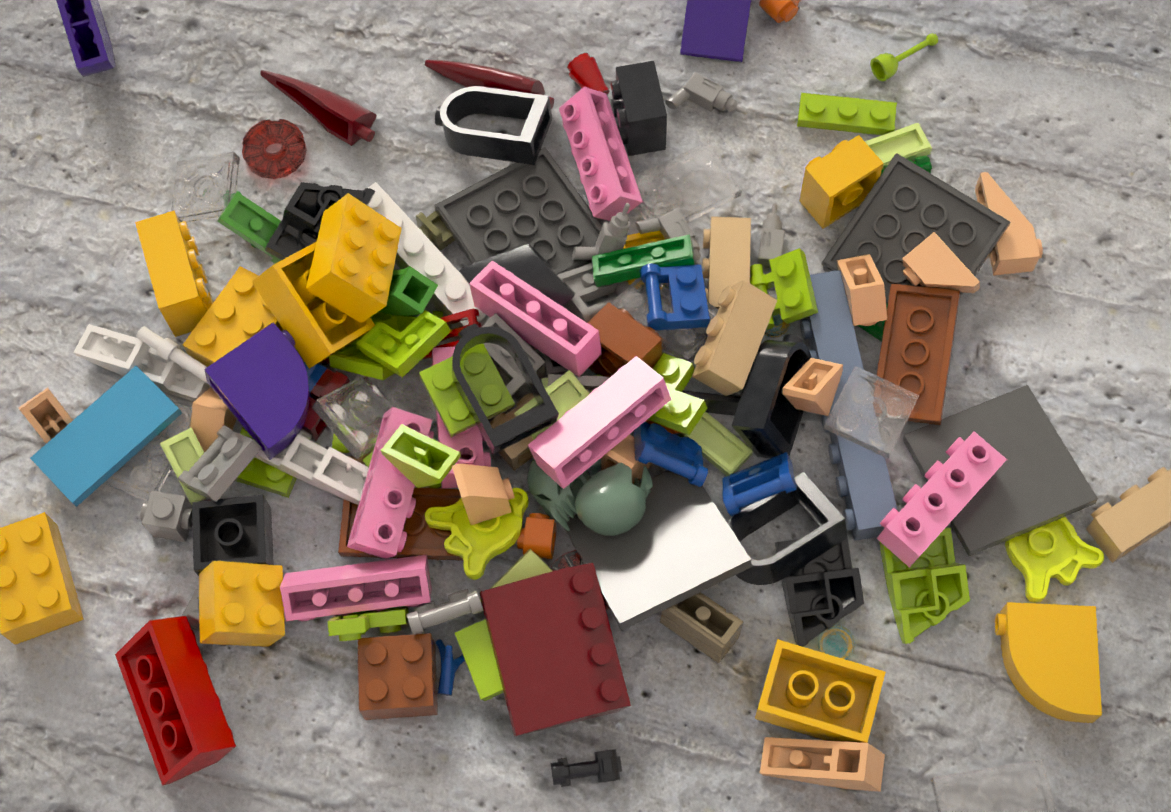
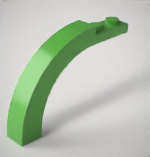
[217,192,438,316]

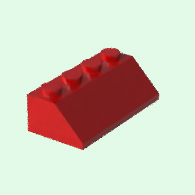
[115,616,236,786]

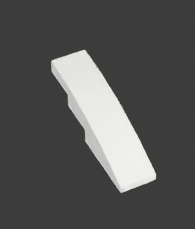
[73,324,211,402]
[255,434,369,505]

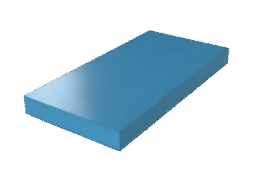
[30,366,182,507]

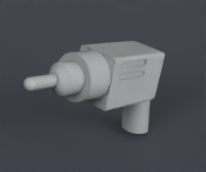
[665,72,747,115]
[572,203,630,260]
[757,203,785,268]
[635,209,704,272]

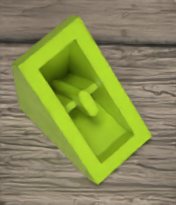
[381,424,461,488]

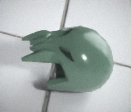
[526,459,591,531]
[574,463,653,536]

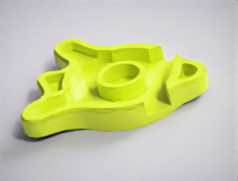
[425,488,529,580]
[1005,517,1104,603]

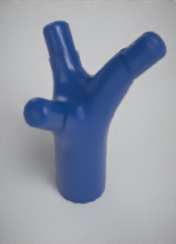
[435,639,465,696]

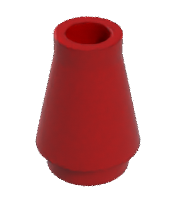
[567,53,610,95]

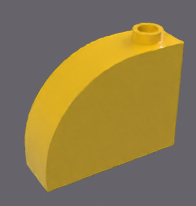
[995,602,1102,723]

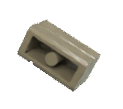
[660,592,743,663]

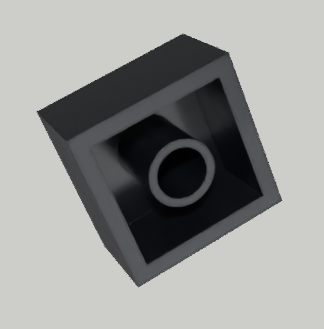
[611,61,667,156]
[192,494,274,576]

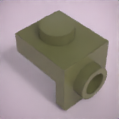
[416,211,455,251]

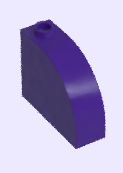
[56,0,116,77]
[204,322,309,460]

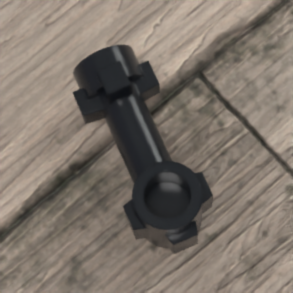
[550,749,622,787]

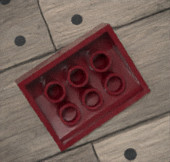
[479,563,631,737]

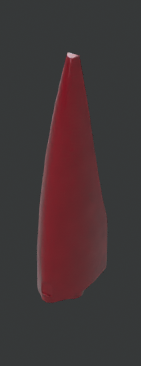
[425,60,554,109]
[260,70,377,146]

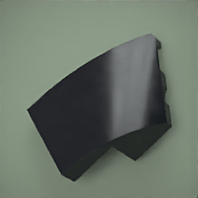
[265,182,375,260]
[459,243,576,307]
[775,538,864,647]

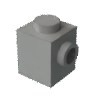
[140,490,193,542]

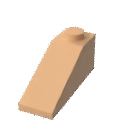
[975,172,1043,276]
[760,737,885,792]

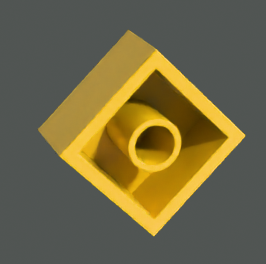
[799,135,884,229]
[199,561,285,647]

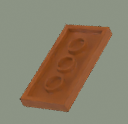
[872,284,960,425]
[338,488,464,561]

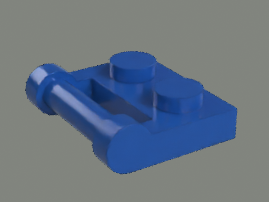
[640,264,710,331]
[634,422,708,487]
[722,452,797,516]

